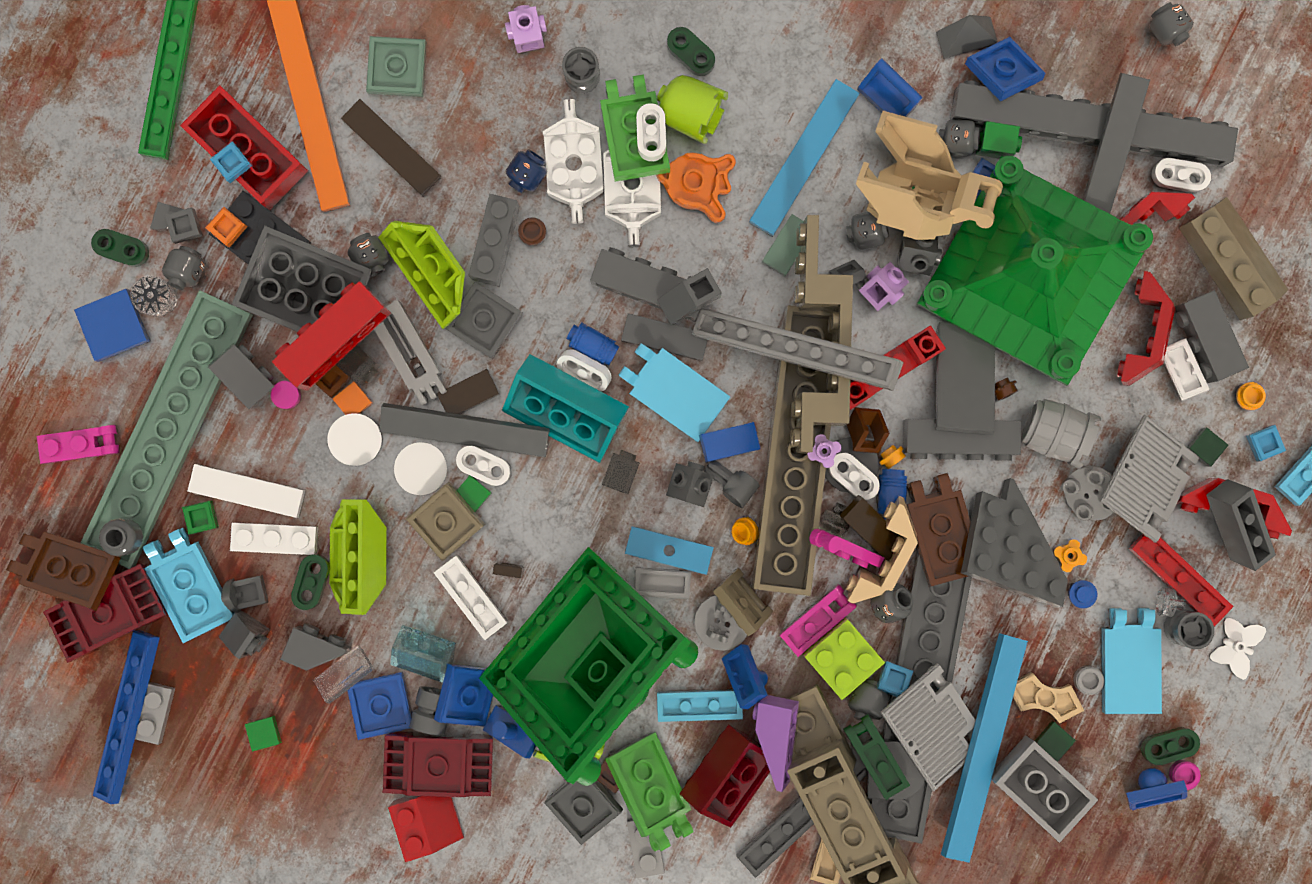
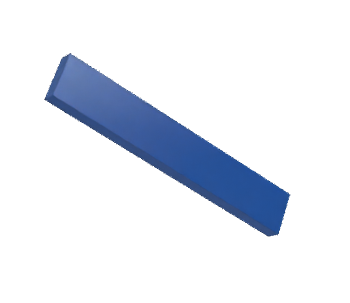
[93,630,160,804]

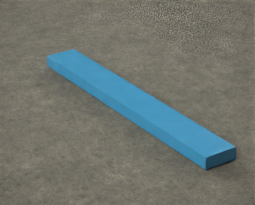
[940,633,1028,863]

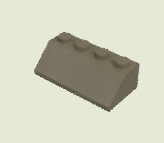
[1179,197,1288,320]

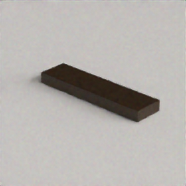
[341,99,441,196]

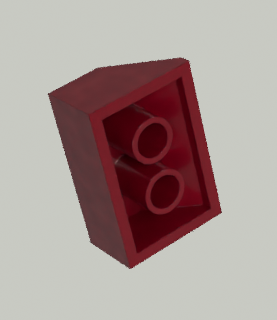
[680,724,770,828]

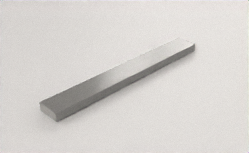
[692,308,904,391]

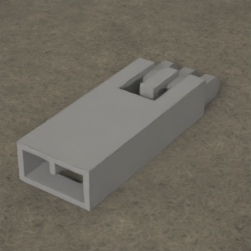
[374,300,447,405]

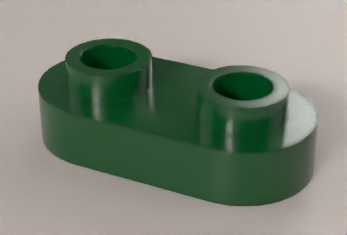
[667,27,715,76]
[91,229,149,267]
[291,554,330,610]
[1141,727,1200,765]

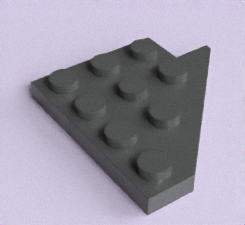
[961,478,1068,608]

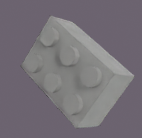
[991,735,1098,843]

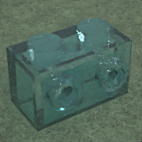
[390,625,456,683]

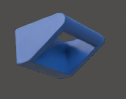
[857,58,923,117]

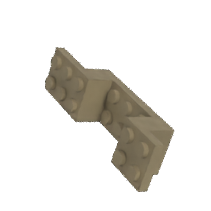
[790,215,853,454]
[786,684,920,884]

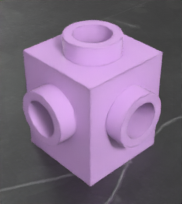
[505,5,547,53]
[859,262,909,311]

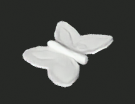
[1210,618,1266,680]

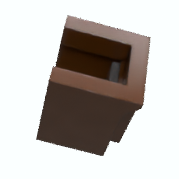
[846,407,890,453]

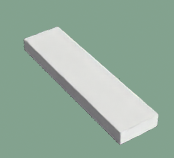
[188,464,305,518]

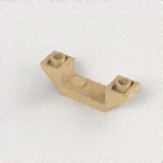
[845,496,918,603]

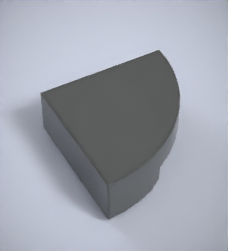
[150,202,184,231]

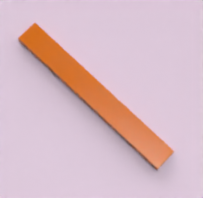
[267,0,350,212]

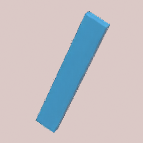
[749,79,860,237]

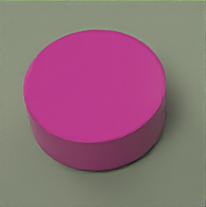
[271,381,301,409]
[1169,760,1201,790]

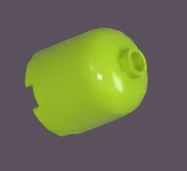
[657,75,728,144]

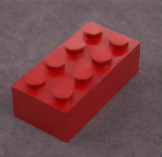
[180,85,309,210]
[272,281,391,391]

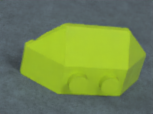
[378,221,465,329]
[329,499,387,615]

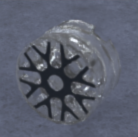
[131,275,177,317]

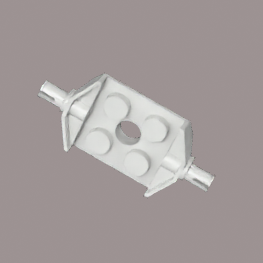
[543,99,604,224]
[603,150,661,246]

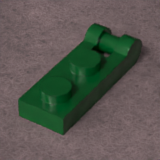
[843,714,910,800]

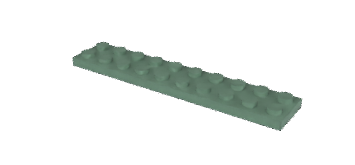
[81,290,253,569]

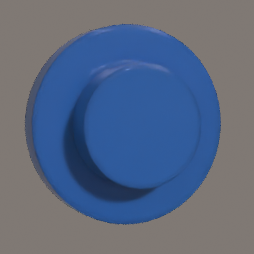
[1068,580,1098,609]

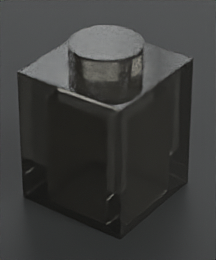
[336,345,381,386]
[601,450,640,495]

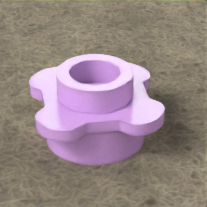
[807,434,841,468]

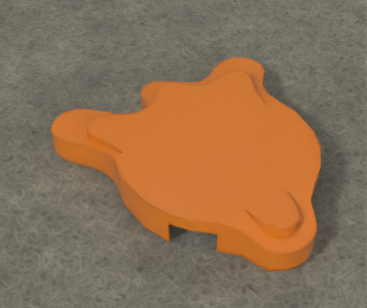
[656,152,736,223]

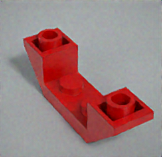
[1119,192,1195,225]
[1117,271,1175,386]
[850,325,946,410]
[1177,478,1292,539]

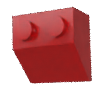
[388,796,464,862]

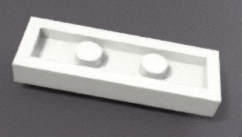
[230,523,318,555]
[434,555,508,640]

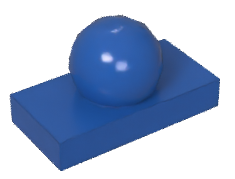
[1126,768,1187,810]

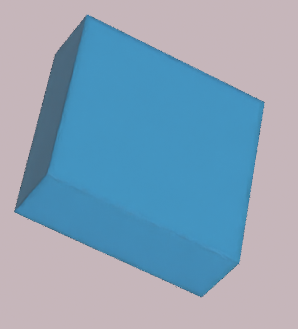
[210,142,252,183]
[1246,425,1286,462]
[877,661,913,697]

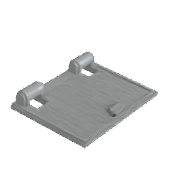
[1100,415,1199,542]
[881,663,976,791]

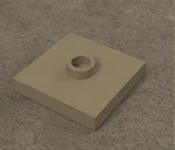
[406,482,486,561]

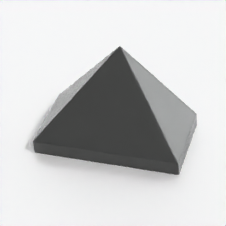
[936,15,998,59]

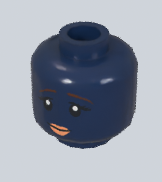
[506,149,547,193]

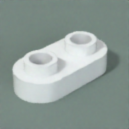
[636,104,666,161]
[1152,158,1211,193]
[557,349,612,392]
[456,446,511,486]
[828,453,880,500]

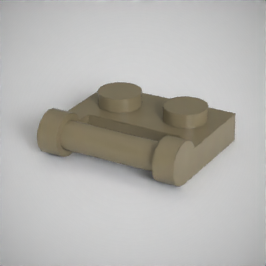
[713,567,774,636]

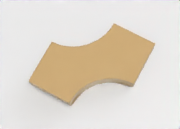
[1013,672,1084,724]

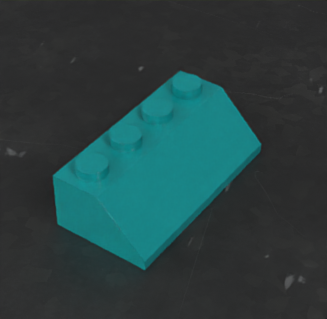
[502,354,629,463]

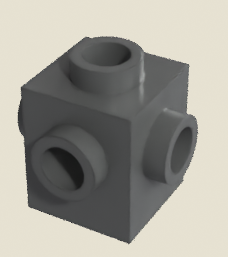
[897,236,942,276]
[666,461,714,507]

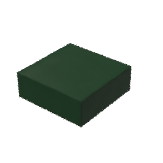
[1187,427,1228,467]
[1035,721,1076,762]

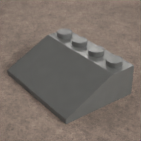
[231,226,372,332]

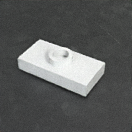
[1164,338,1210,402]

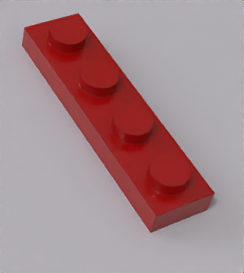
[1128,533,1234,627]

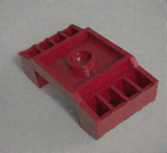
[43,564,168,663]
[382,732,493,797]

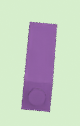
[753,695,799,792]

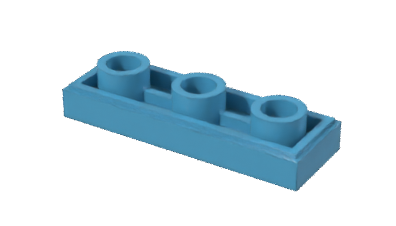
[625,526,714,575]

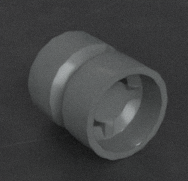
[562,47,600,94]
[1164,609,1214,649]
[409,686,448,735]

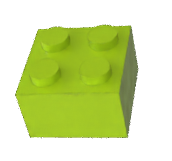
[802,618,885,700]

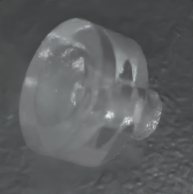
[1156,587,1185,617]

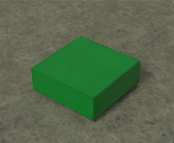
[456,475,492,513]
[182,501,219,535]
[245,715,282,752]

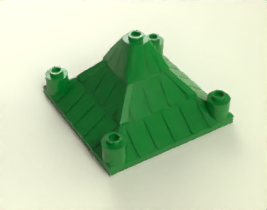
[917,156,1154,386]
[479,547,698,786]

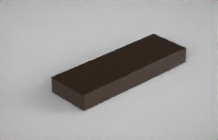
[839,495,902,561]

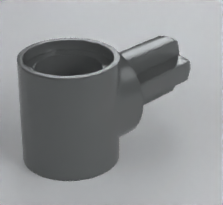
[704,460,760,508]

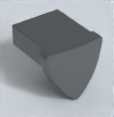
[221,575,268,613]

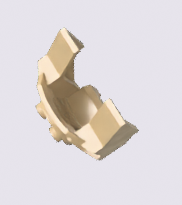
[856,111,1003,240]

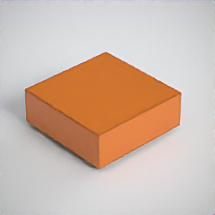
[205,207,248,248]
[333,381,373,415]

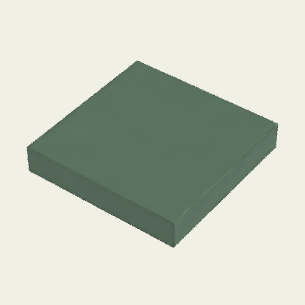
[366,36,427,97]

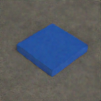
[965,37,1046,101]
[74,289,150,362]
[434,664,493,727]
[346,671,412,740]

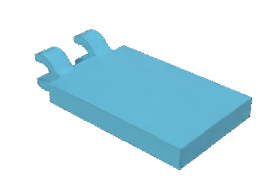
[618,343,730,442]
[143,527,234,643]
[1101,608,1162,714]

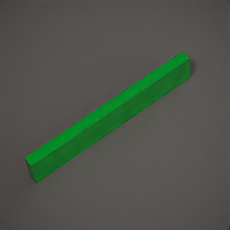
[138,0,199,160]

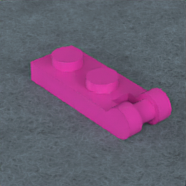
[37,425,120,464]
[810,529,884,569]
[779,584,857,657]

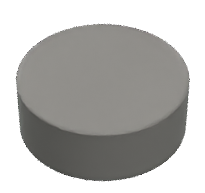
[1073,666,1104,695]

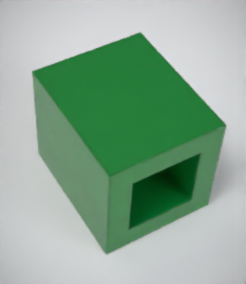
[976,121,1022,159]

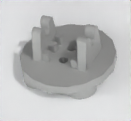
[1063,465,1114,521]
[694,595,747,651]

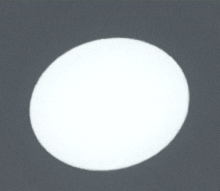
[327,413,382,466]
[394,442,447,495]

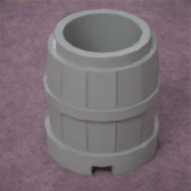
[1021,399,1101,469]

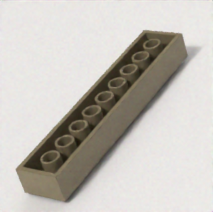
[751,305,833,596]

